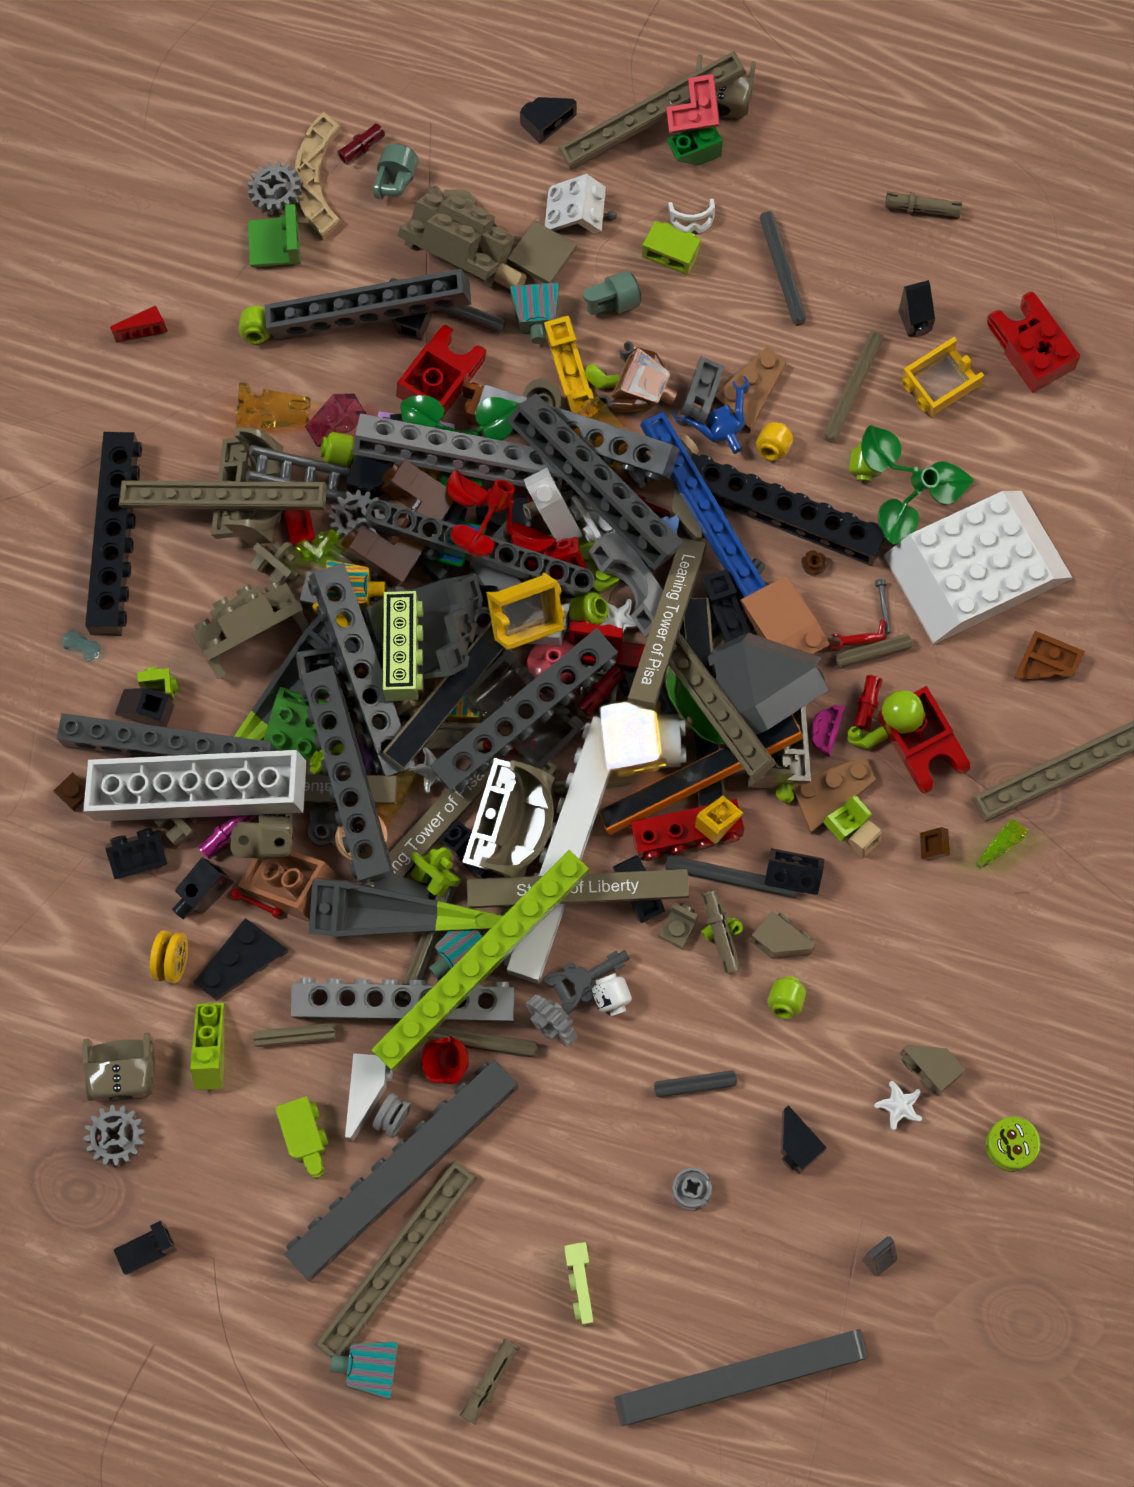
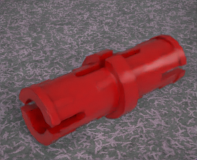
[853,675,883,731]

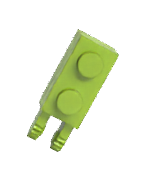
[275,1096,329,1179]

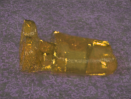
[236,382,311,428]

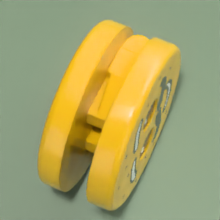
[149,930,188,984]

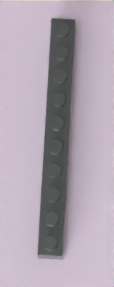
[284,1060,518,1282]

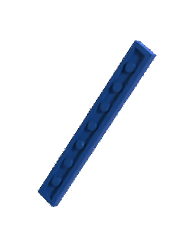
[640,412,766,599]

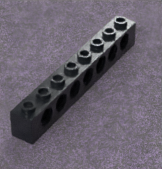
[85,432,142,636]
[691,453,885,567]

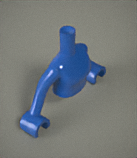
[673,376,750,454]

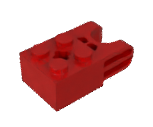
[987,292,1080,393]
[396,325,487,422]
[877,686,970,794]

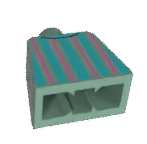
[510,282,559,344]
[428,929,483,981]
[330,1342,398,1400]

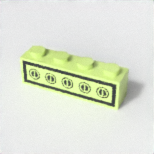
[383,591,423,701]

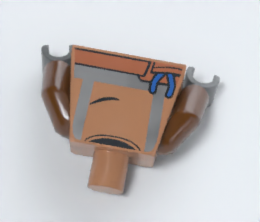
[597,341,677,415]

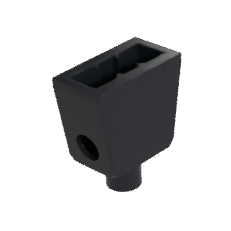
[172,857,234,920]

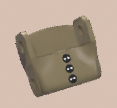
[695,54,756,119]
[230,813,293,858]
[82,1033,155,1102]

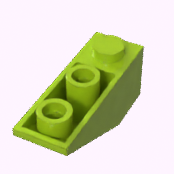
[190,1003,224,1090]

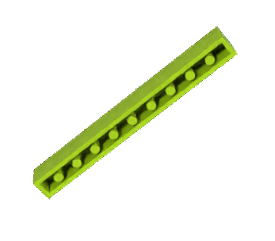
[371,850,589,1072]

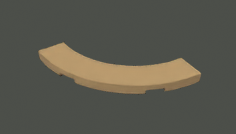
[294,111,342,240]

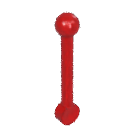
[230,888,282,918]

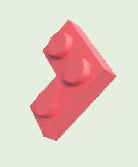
[666,74,720,134]

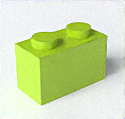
[642,220,701,276]

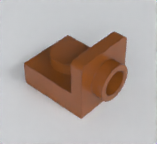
[462,382,484,427]

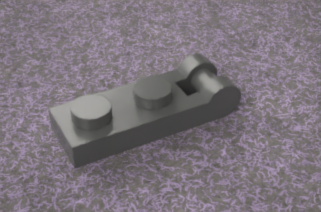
[680,356,724,424]

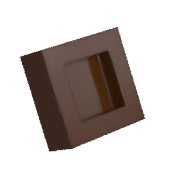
[53,772,86,811]
[920,827,950,861]

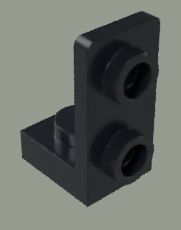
[114,1221,177,1275]

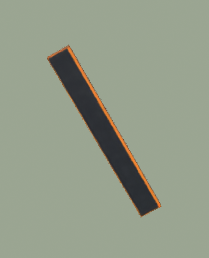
[598,714,804,835]

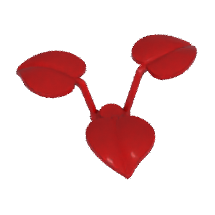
[447,469,556,556]

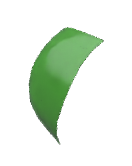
[666,667,726,744]

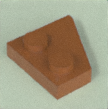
[1014,631,1085,680]

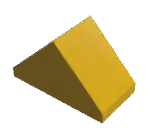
[695,796,743,844]

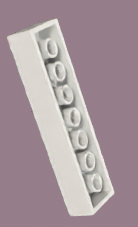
[83,750,306,822]

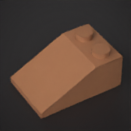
[740,575,830,654]
[238,850,340,922]

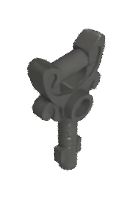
[542,950,630,1015]

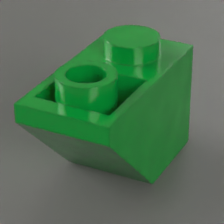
[667,127,723,165]

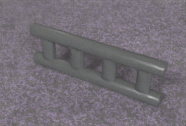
[246,445,349,501]

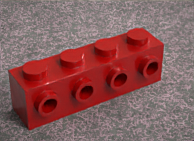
[631,798,745,861]

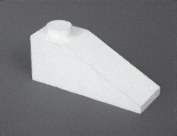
[524,468,583,542]
[345,1053,393,1142]

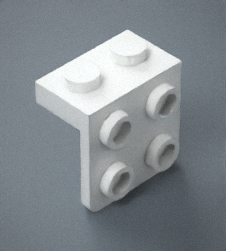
[545,174,606,234]

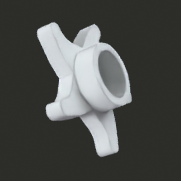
[601,599,638,641]
[409,748,442,794]
[874,1081,922,1131]

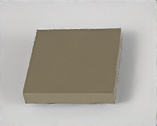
[507,220,577,283]

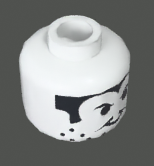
[592,973,632,1016]

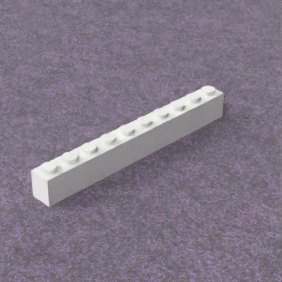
[504,716,625,984]

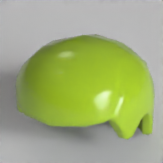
[882,690,925,734]

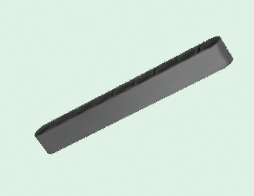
[365,500,594,597]
[614,1329,869,1427]

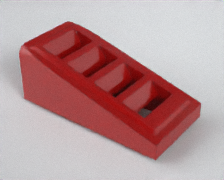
[110,306,167,342]

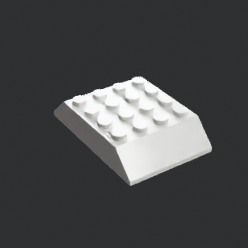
[883,491,1073,645]

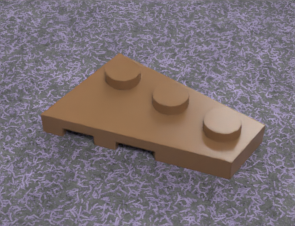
[714,346,786,432]
[793,756,876,834]

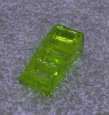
[976,819,1029,870]

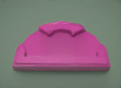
[810,705,845,757]

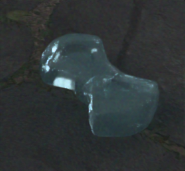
[62,630,100,661]

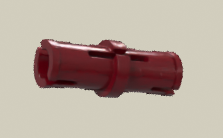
[337,123,385,164]
[577,666,625,716]

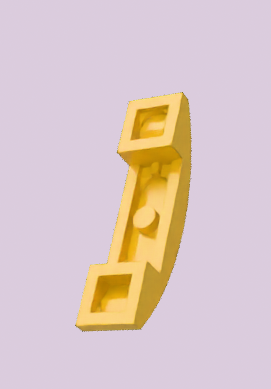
[544,315,598,417]

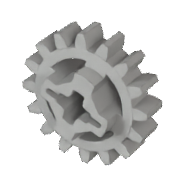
[248,161,303,215]
[329,490,385,540]
[526,994,578,1047]
[84,1105,147,1167]

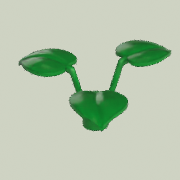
[400,395,520,509]
[861,425,974,544]

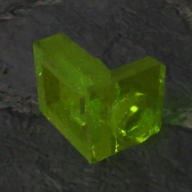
[295,529,340,563]

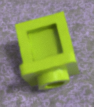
[137,667,179,701]
[823,795,872,842]

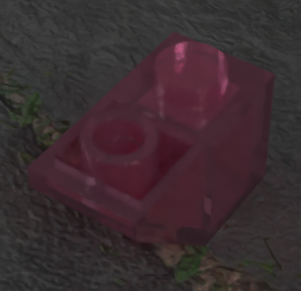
[305,393,367,447]

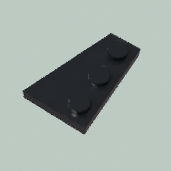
[193,918,289,1001]

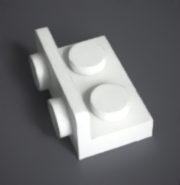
[569,495,616,544]

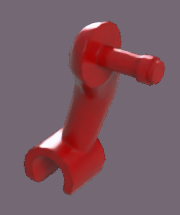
[829,619,887,650]

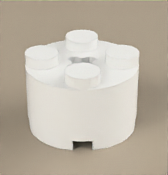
[645,714,686,769]

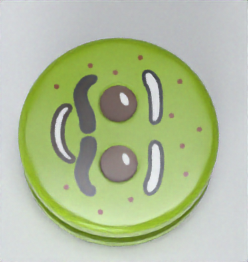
[985,1116,1041,1172]

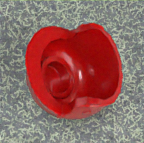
[420,1036,469,1084]

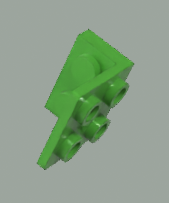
[248,204,301,267]
[263,687,328,760]

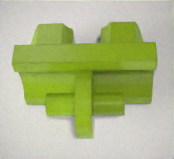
[410,847,461,896]

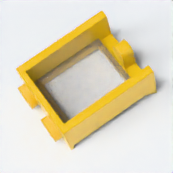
[901,337,984,418]
[486,573,565,650]

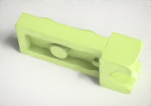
[564,1242,594,1327]

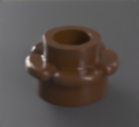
[801,550,827,576]

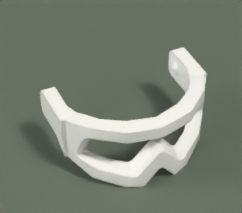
[668,199,715,234]

